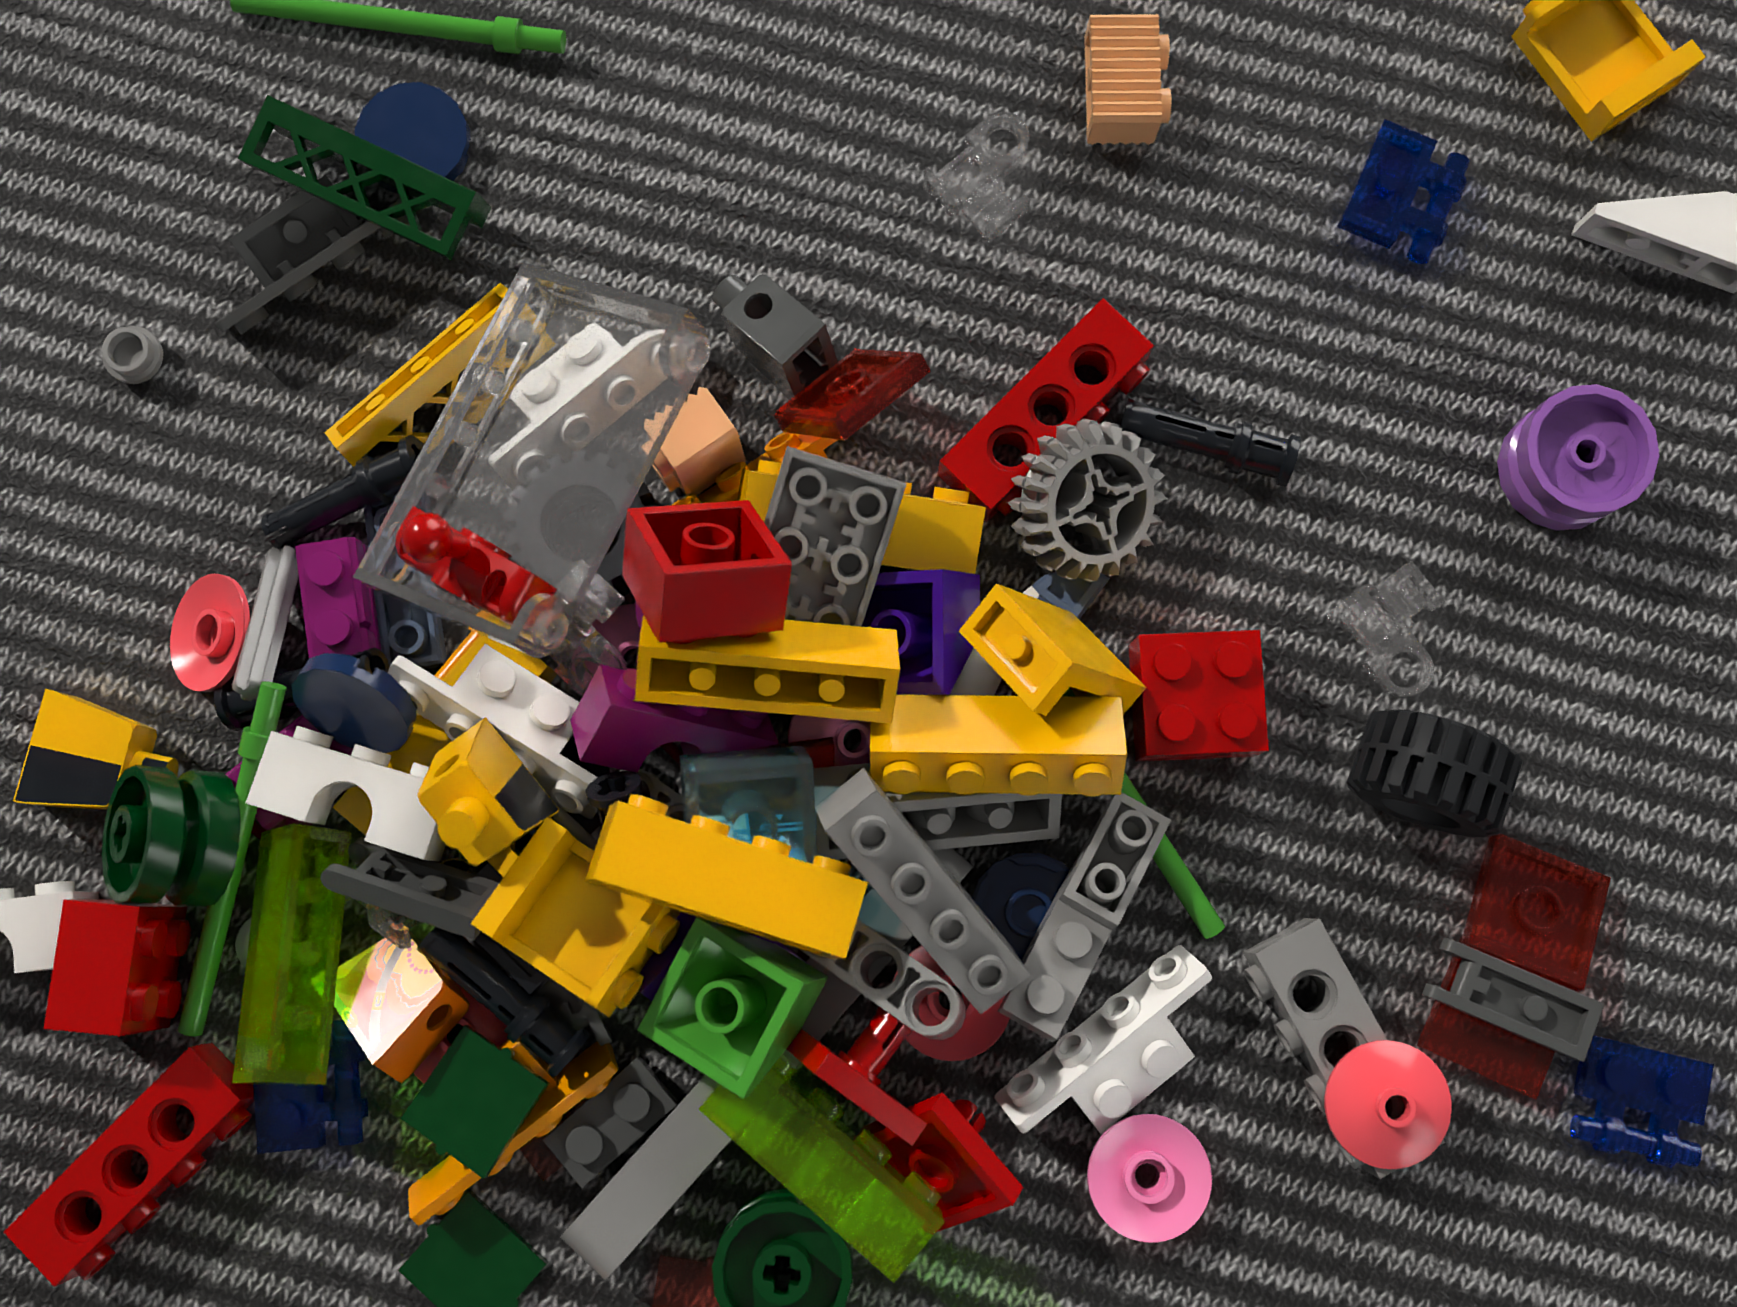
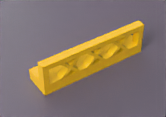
[324,283,559,467]

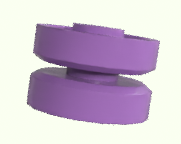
[1497,384,1660,531]

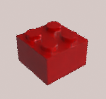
[622,500,792,644]
[1128,630,1269,762]
[43,899,191,1036]

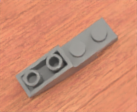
[998,792,1171,1042]

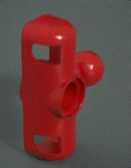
[395,506,557,627]

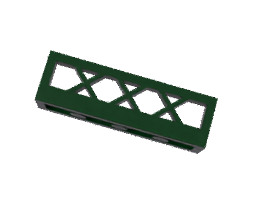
[238,95,492,260]

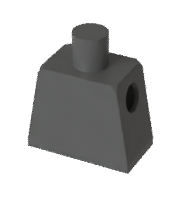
[712,274,841,410]

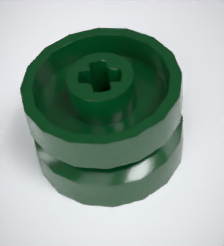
[102,765,241,907]
[712,1187,853,1307]

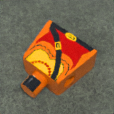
[318,928,470,1084]

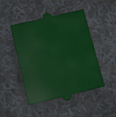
[401,1025,550,1179]
[398,1190,548,1307]

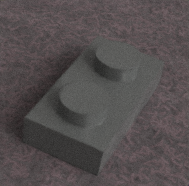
[543,1056,680,1188]

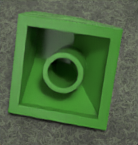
[638,917,828,1099]

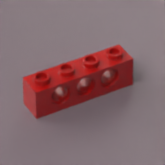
[937,298,1154,522]
[4,1042,261,1287]

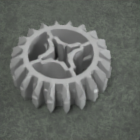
[1007,419,1167,582]

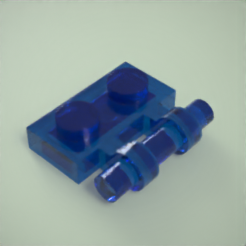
[1337,119,1470,264]
[250,1019,369,1154]
[1570,1036,1714,1168]

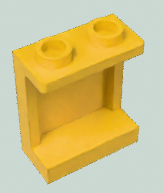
[1511,0,1706,142]
[959,583,1147,715]
[471,817,681,1017]

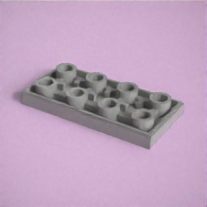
[764,446,906,627]

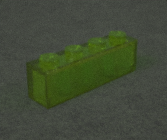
[232,823,352,1086]
[698,1054,945,1283]

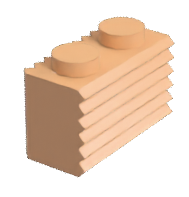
[1084,15,1171,145]
[643,387,746,496]

